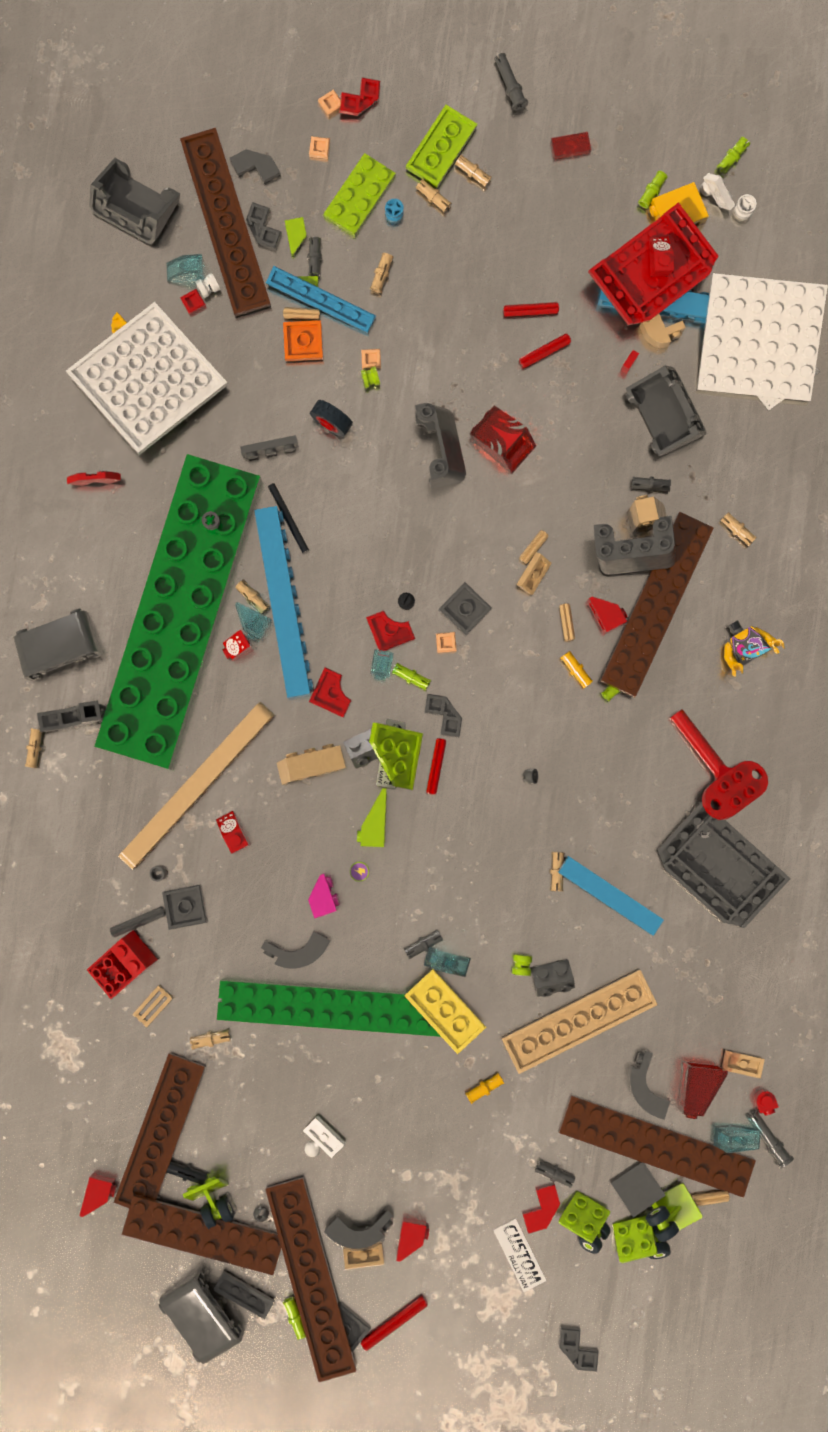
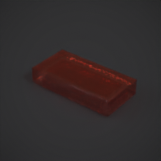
[551,132,591,159]

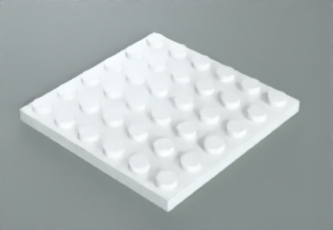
[697,273,828,401]
[66,302,228,455]

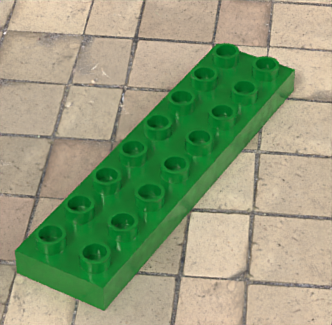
[94,454,262,770]

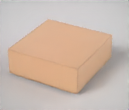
[318,89,340,117]
[309,136,330,159]
[361,349,381,370]
[436,632,457,653]

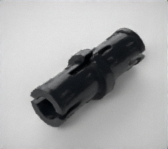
[166,1161,207,1185]

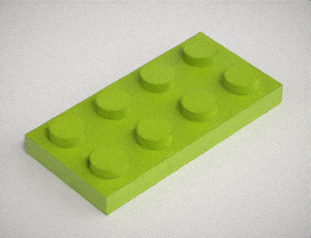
[406,105,477,188]
[323,153,396,237]

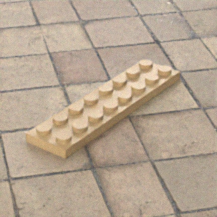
[501,969,658,1074]

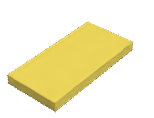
[404,969,487,1054]

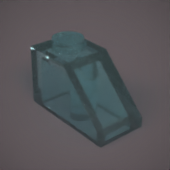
[166,254,205,282]
[235,602,272,642]
[371,649,394,681]
[424,947,471,977]
[714,1124,761,1153]

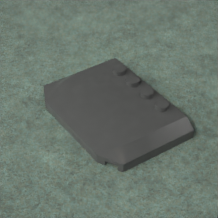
[657,801,791,928]

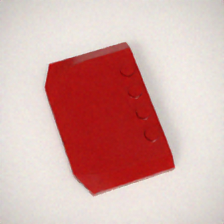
[588,202,718,325]

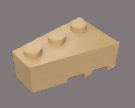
[627,495,667,534]
[277,744,346,785]

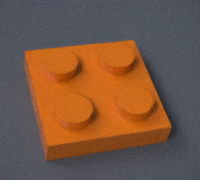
[283,320,323,361]

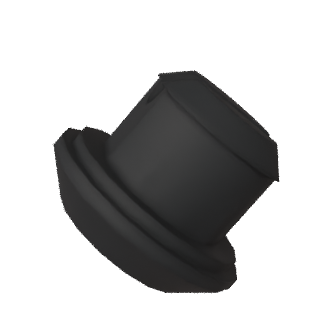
[398,592,415,609]

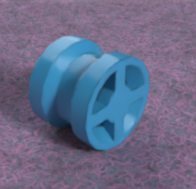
[385,199,404,222]

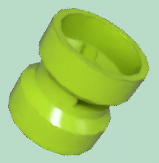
[512,954,533,976]

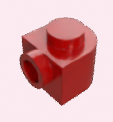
[754,1089,779,1116]

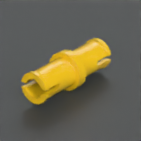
[561,651,593,688]
[465,1073,505,1104]

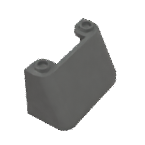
[89,158,180,244]
[626,365,707,456]
[415,403,466,489]
[14,609,103,681]
[158,1268,244,1364]

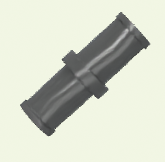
[307,237,322,277]
[632,476,671,492]
[404,930,443,959]
[535,1160,575,1188]

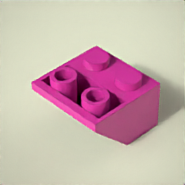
[308,873,340,919]

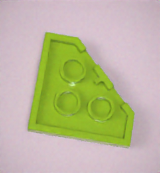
[369,723,423,790]

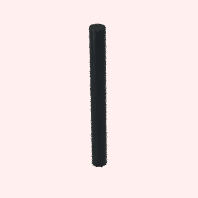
[268,483,309,553]

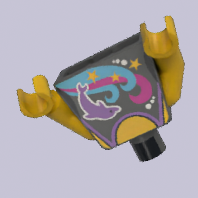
[724,620,785,677]

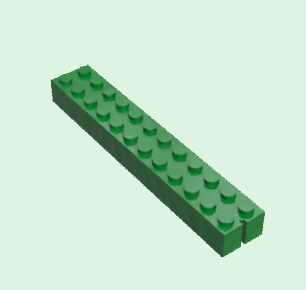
[217,979,441,1037]

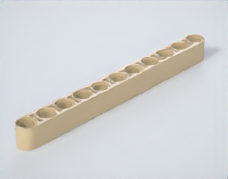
[118,702,275,870]

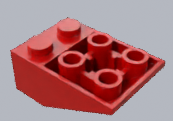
[87,930,158,999]

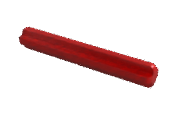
[361,1296,428,1351]

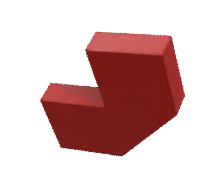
[339,77,380,116]
[67,471,121,486]
[522,1184,560,1234]

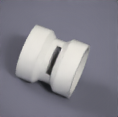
[734,194,757,219]
[195,273,221,298]

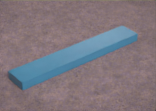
[266,266,376,334]
[558,856,664,936]

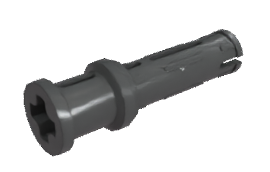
[494,53,528,111]
[747,1110,794,1168]

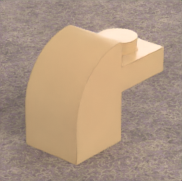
[639,314,686,348]

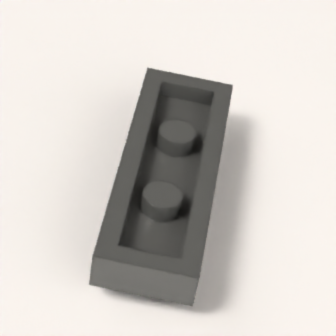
[240,435,299,459]
[214,1271,275,1320]

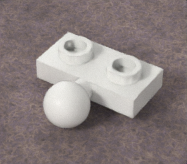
[700,173,735,210]
[303,1115,346,1158]

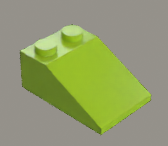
[357,788,387,847]

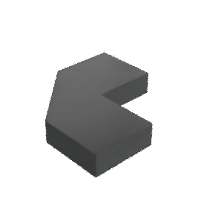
[230,149,281,184]
[246,202,282,251]
[425,694,462,737]
[559,1326,599,1372]

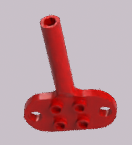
[671,709,768,820]

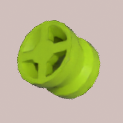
[361,366,380,389]

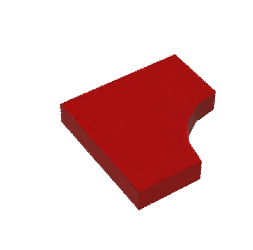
[366,611,415,653]
[309,667,352,718]

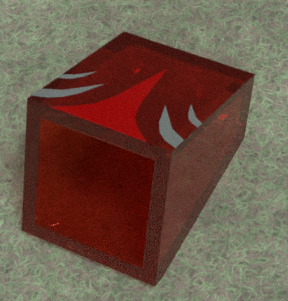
[469,405,536,474]
[677,1061,728,1119]

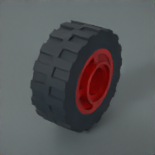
[310,399,353,437]

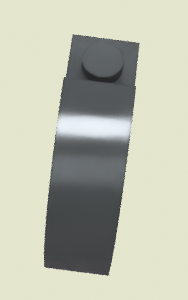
[37,700,101,733]
[261,930,331,969]
[628,1049,670,1120]
[324,1211,394,1251]

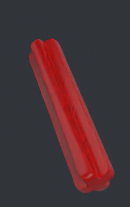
[503,302,559,317]
[519,334,571,368]
[426,738,446,795]

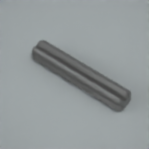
[110,907,165,937]

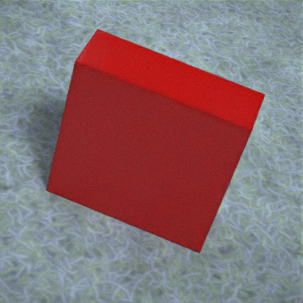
[180,289,206,315]
[621,350,639,374]

